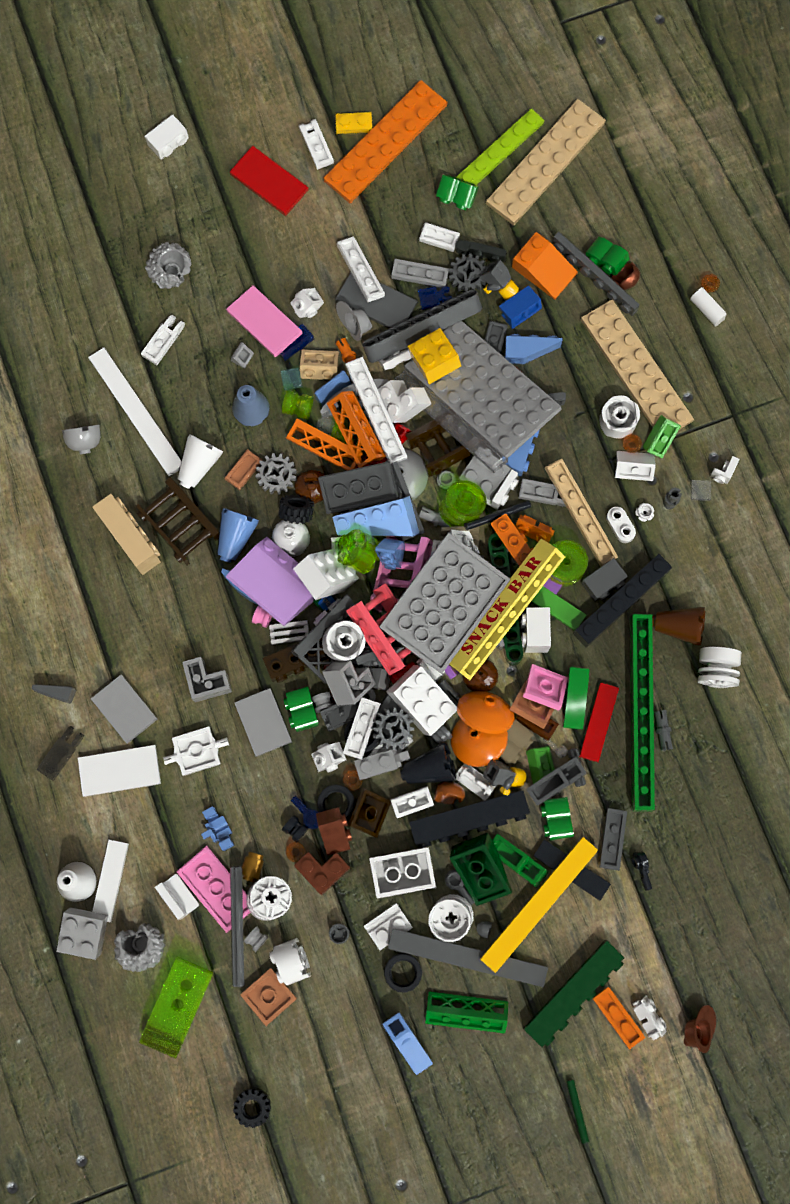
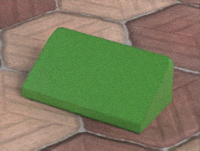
[643,415,681,459]
[526,746,555,784]

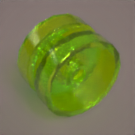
[439,480,487,527]
[550,540,588,587]

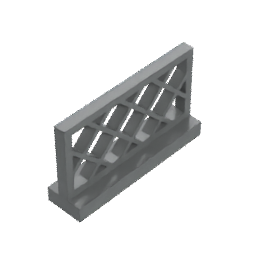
[291,595,366,684]

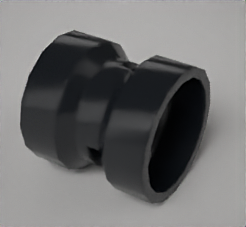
[282,815,309,843]

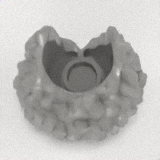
[145,242,191,289]
[114,923,165,972]

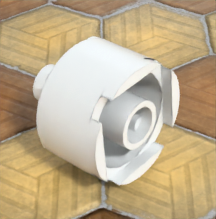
[599,395,640,438]
[322,621,365,661]
[269,938,311,985]

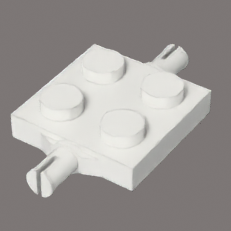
[163,727,229,776]

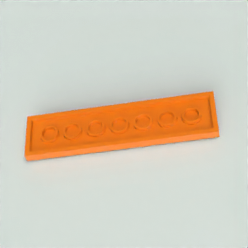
[323,80,447,203]

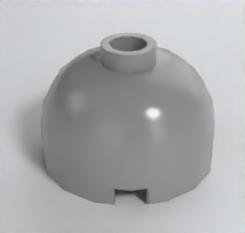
[62,425,101,454]

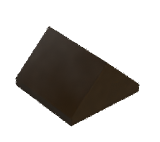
[348,788,391,838]

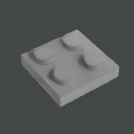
[459,447,512,500]

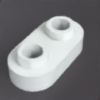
[606,507,636,543]

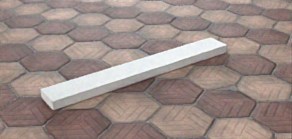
[88,348,182,477]

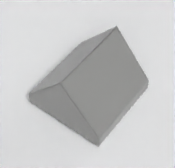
[231,342,254,368]
[372,668,390,691]

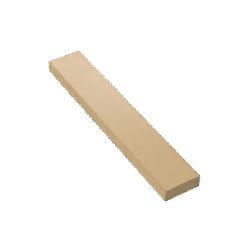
[545,458,618,567]

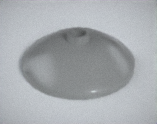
[385,449,428,501]

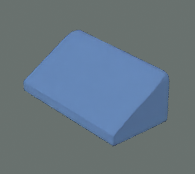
[315,371,352,407]

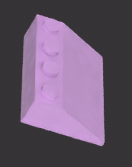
[226,537,314,626]

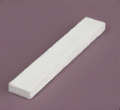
[345,357,407,463]

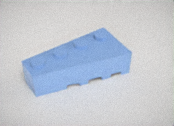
[333,496,419,536]

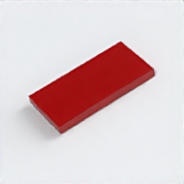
[230,146,309,216]

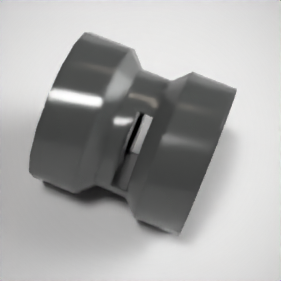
[329,924,350,944]

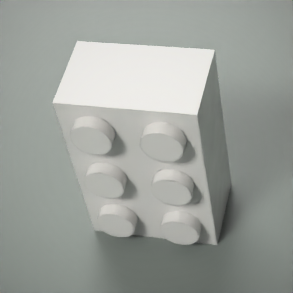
[293,548,359,600]
[386,665,457,736]
[370,847,436,899]

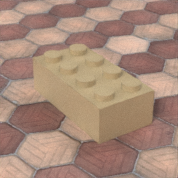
[93,494,161,575]

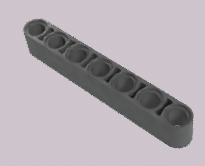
[362,290,482,363]

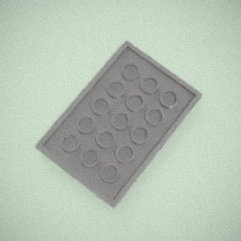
[379,533,511,674]

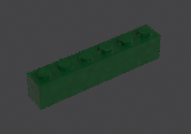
[523,940,625,1047]

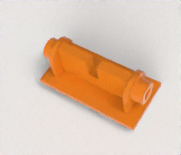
[515,515,555,543]

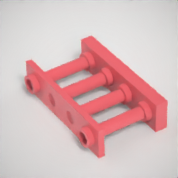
[346,583,411,675]

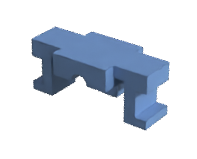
[201,806,235,851]

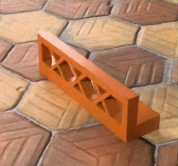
[327,391,386,468]
[286,419,364,471]

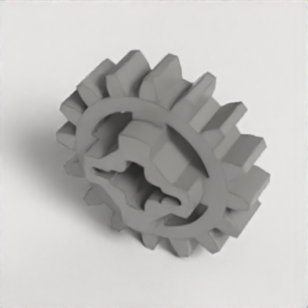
[256,453,297,495]

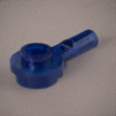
[291,796,320,829]

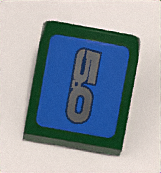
[313,595,336,612]

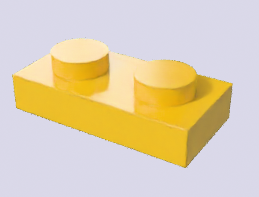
[336,112,372,134]

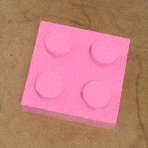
[523,664,568,711]

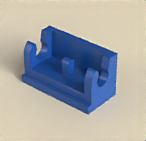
[499,285,542,329]

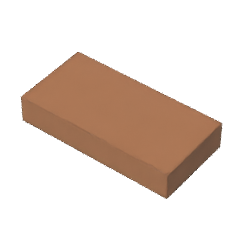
[225,449,263,491]

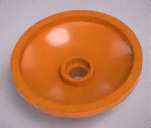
[457,691,515,734]
[451,719,508,767]

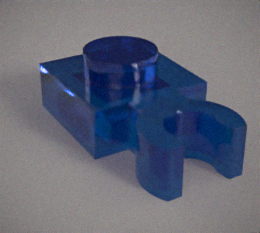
[418,287,452,309]

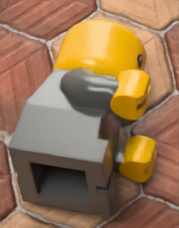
[480,260,519,300]
[483,759,527,795]

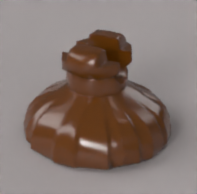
[294,470,325,504]
[462,659,499,692]

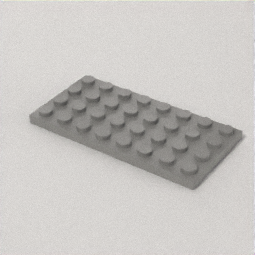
[404,321,562,459]

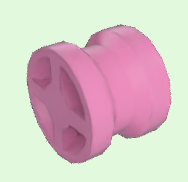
[252,605,272,628]

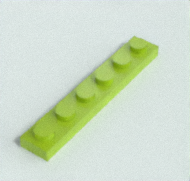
[456,108,544,185]

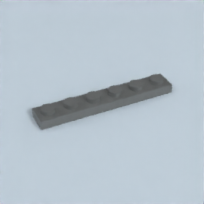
[552,232,640,316]

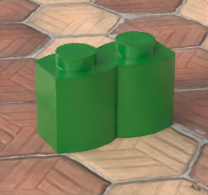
[436,174,479,210]
[585,236,630,276]
[283,687,319,732]
[540,797,574,841]

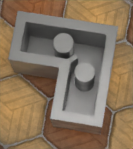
[182,657,232,702]
[322,660,376,705]

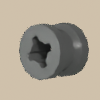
[430,725,453,745]

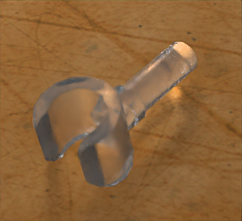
[543,738,568,758]

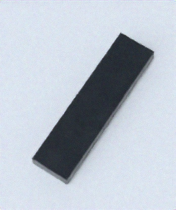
[533,840,611,901]

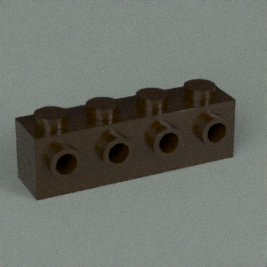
[263,637,330,683]

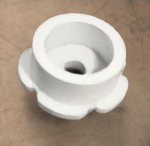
[636,503,654,522]

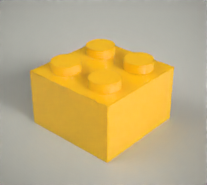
[408,328,461,384]

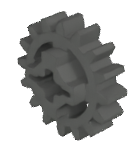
[448,253,487,292]
[371,707,415,750]

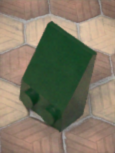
[449,833,512,906]

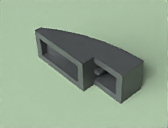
[526,757,588,806]

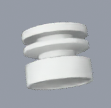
[698,647,742,688]
[246,876,292,921]
[429,894,474,942]

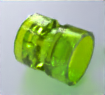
[282,390,314,420]

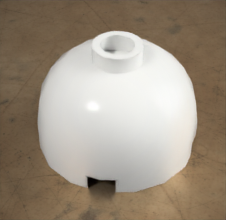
[272,520,310,557]

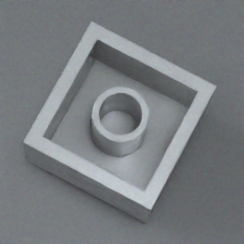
[56,907,108,960]

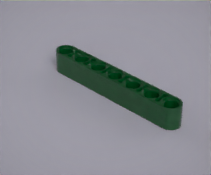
[487,533,523,665]

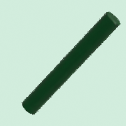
[566,1079,590,1144]

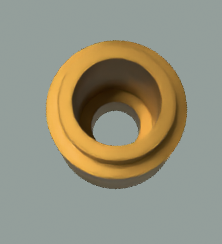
[242,852,264,882]

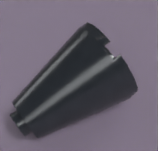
[400,743,457,784]

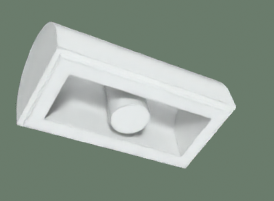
[690,287,726,326]
[390,786,434,818]

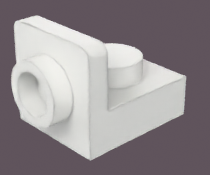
[710,456,740,484]

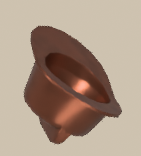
[683,1005,716,1053]

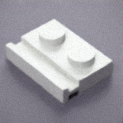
[364,903,413,950]

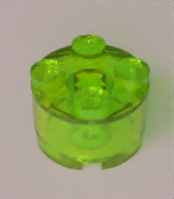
[337,529,380,574]

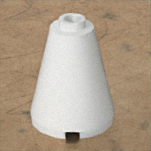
[178,434,223,489]
[57,862,97,902]

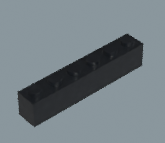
[573,554,672,648]
[409,790,530,849]

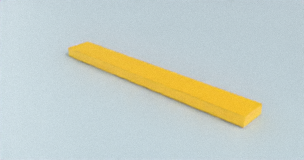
[480,837,598,973]

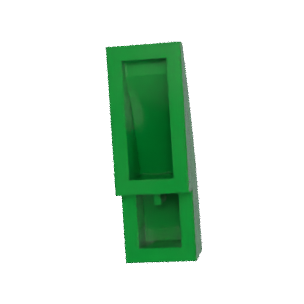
[563,667,590,730]
[492,834,548,888]

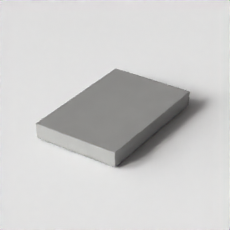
[91,675,158,744]
[235,688,292,757]

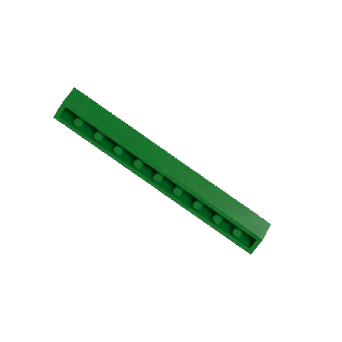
[630,614,655,812]

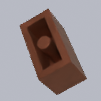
[316,807,352,856]

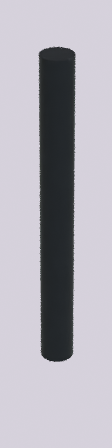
[464,501,531,530]

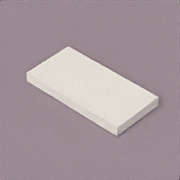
[78,745,161,797]

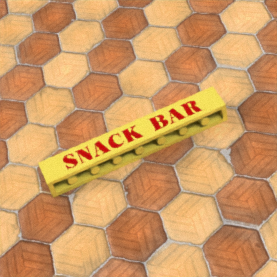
[449,539,565,680]

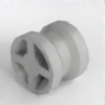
[312,692,333,713]
[244,926,268,952]

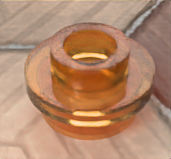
[701,274,720,293]
[623,434,642,453]
[343,770,363,790]
[286,842,306,862]

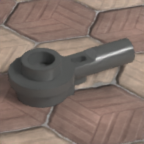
[445,870,475,905]

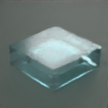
[281,368,302,391]

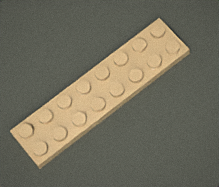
[486,99,606,226]
[581,300,694,430]

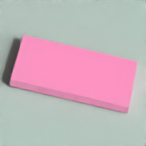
[226,286,302,358]
[177,846,250,933]

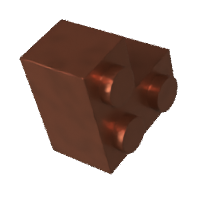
[294,852,351,895]

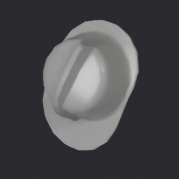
[336,301,372,341]

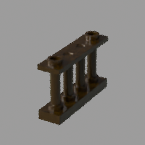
[405,411,490,477]
[136,477,220,565]

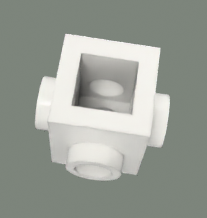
[290,288,324,318]
[311,742,347,773]

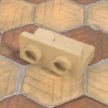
[300,350,339,380]

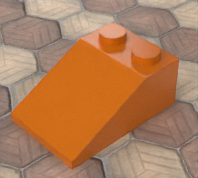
[512,232,578,300]

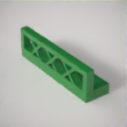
[425,992,509,1034]

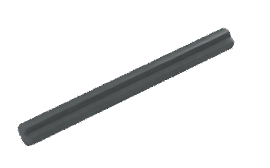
[230,866,244,987]

